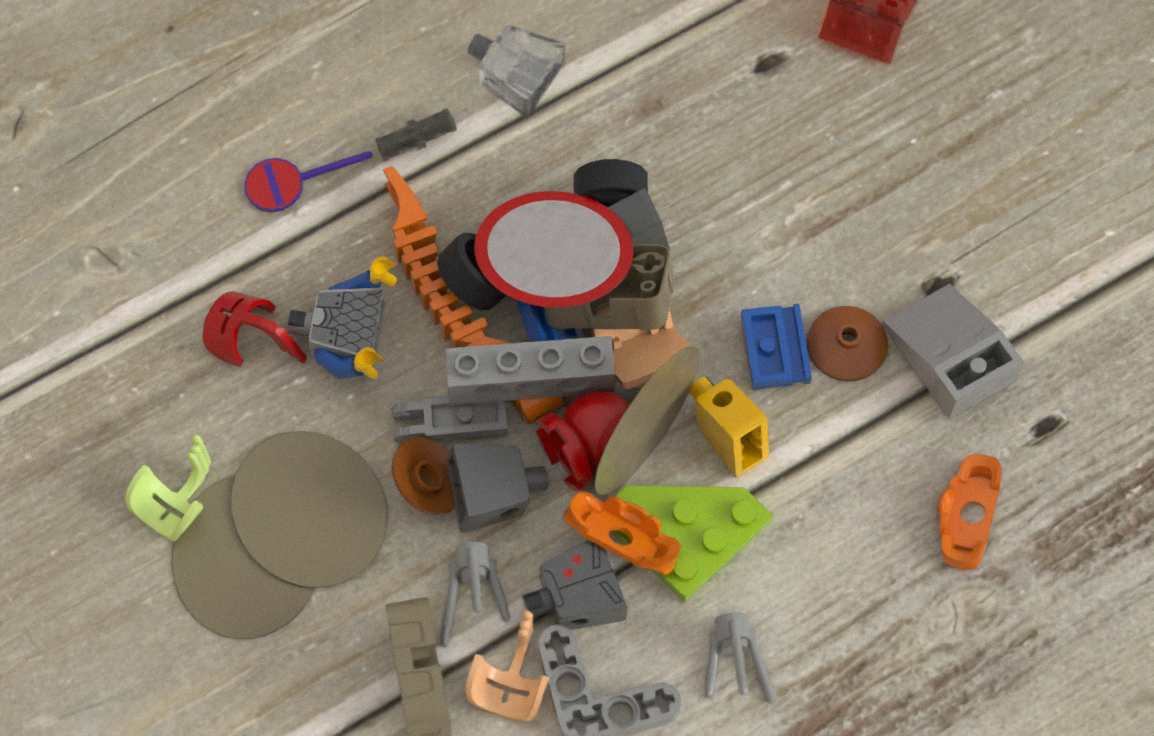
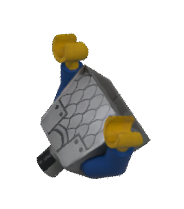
[288,256,397,379]

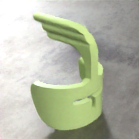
[125,435,211,542]

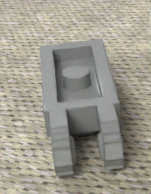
[391,396,508,444]

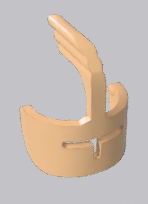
[465,611,549,722]

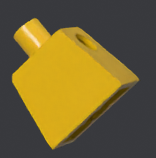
[689,377,769,478]

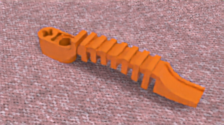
[383,166,564,424]

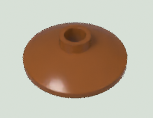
[807,306,888,381]
[391,437,455,515]

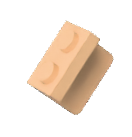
[589,307,691,389]

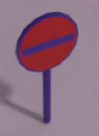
[244,151,373,212]

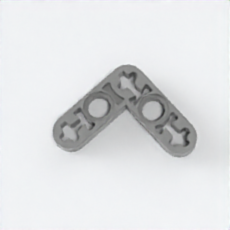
[538,625,681,736]

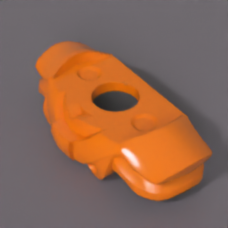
[937,454,1002,570]
[563,491,680,574]

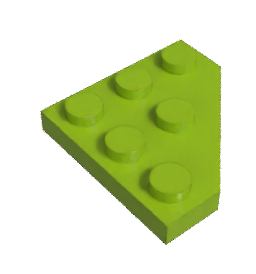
[611,485,773,603]

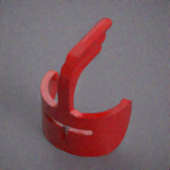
[202,291,307,367]

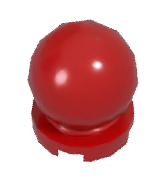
[535,390,630,492]

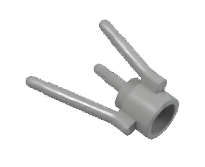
[441,541,510,646]
[705,612,775,703]

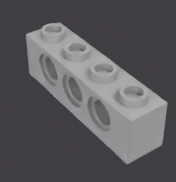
[445,336,615,405]

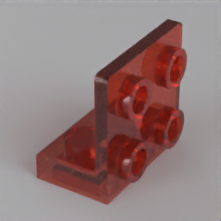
[818,0,918,65]

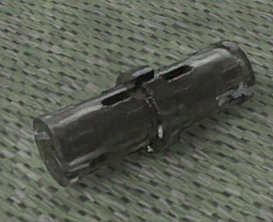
[375,108,457,161]

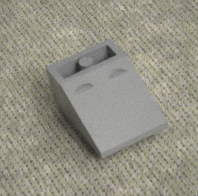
[882,284,1024,420]

